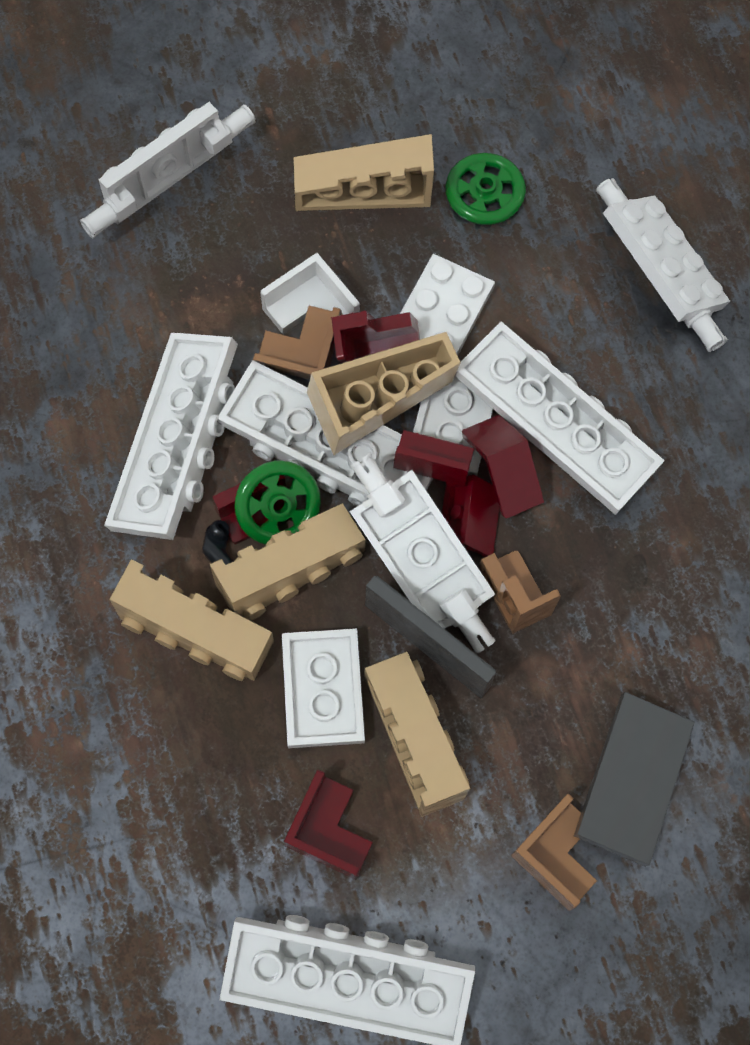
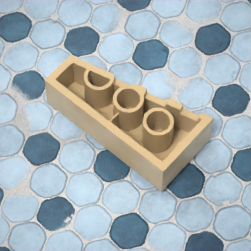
[294,134,434,211]
[307,332,461,455]
[210,503,366,621]
[109,559,274,681]
[364,652,470,817]

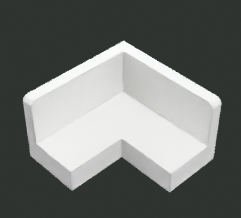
[261,253,360,335]

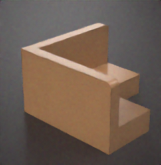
[253,305,343,380]
[479,551,561,634]
[511,793,597,911]

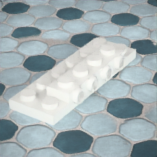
[455,321,665,515]
[104,333,238,540]
[217,360,433,506]
[220,915,475,1045]

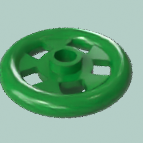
[445,153,526,225]
[235,460,321,545]

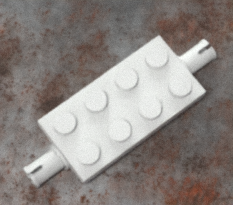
[80,102,255,239]
[596,178,730,352]
[350,453,496,654]

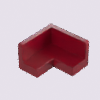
[331,311,420,363]
[461,415,544,518]
[284,770,373,880]

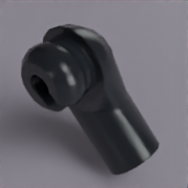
[202,520,234,565]

